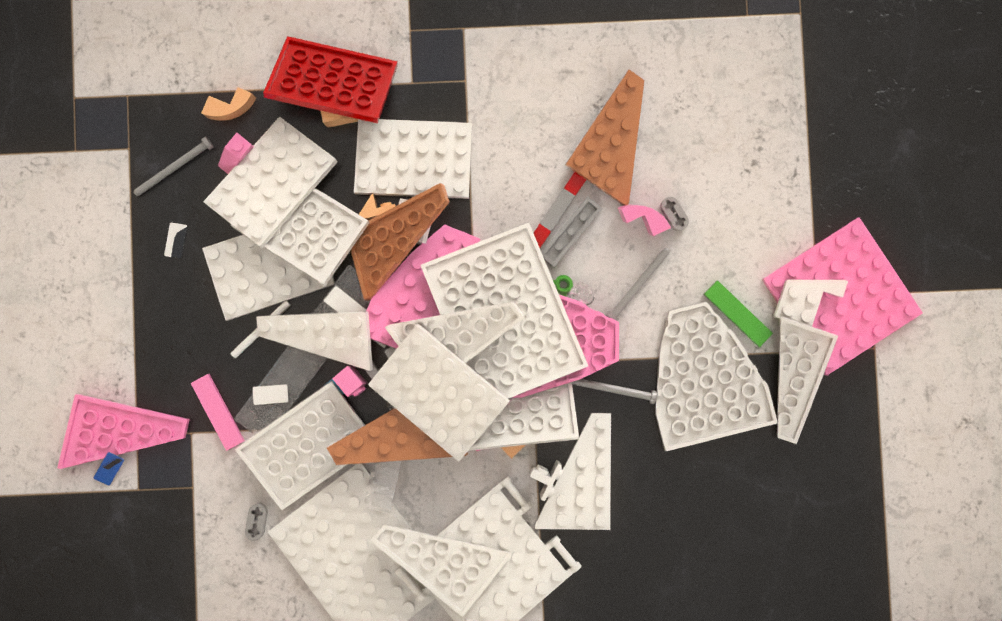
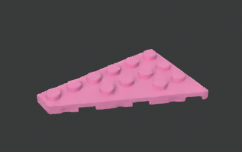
[57,394,190,469]

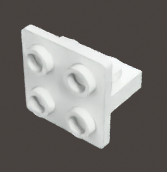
[529,460,563,501]

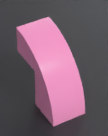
[618,205,671,236]

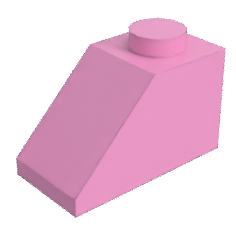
[218,133,254,174]

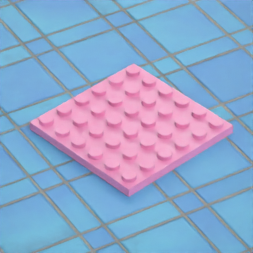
[762,217,922,375]

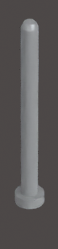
[134,136,214,196]
[606,248,670,321]
[572,379,657,404]

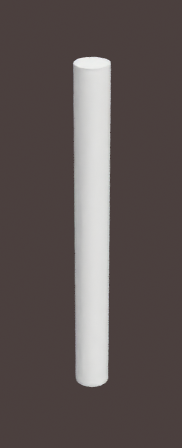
[230,301,291,358]

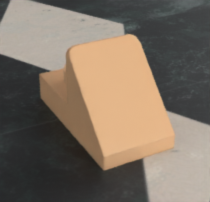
[359,194,396,221]

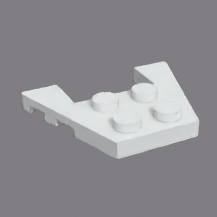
[773,280,848,326]

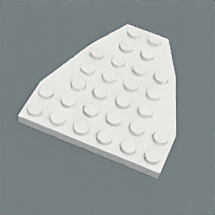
[655,302,778,451]

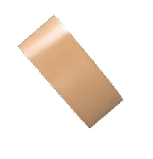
[201,87,256,121]

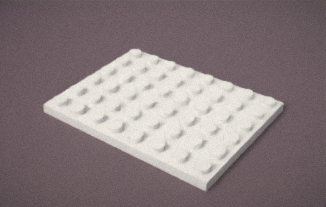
[421,223,588,399]
[268,463,436,621]

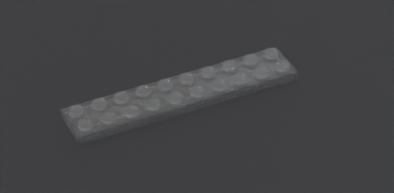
[234,265,371,435]

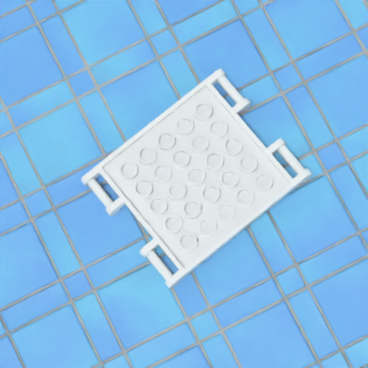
[394,476,582,621]

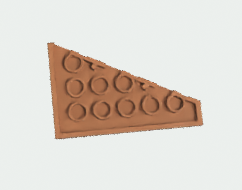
[565,69,645,206]

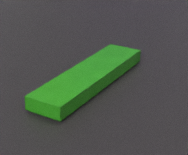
[703,280,773,347]

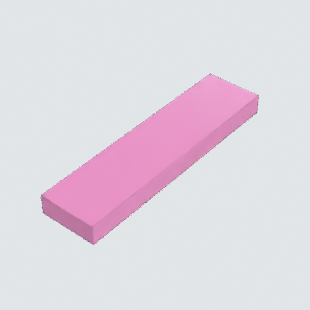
[191,374,245,451]

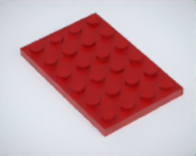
[263,36,398,124]

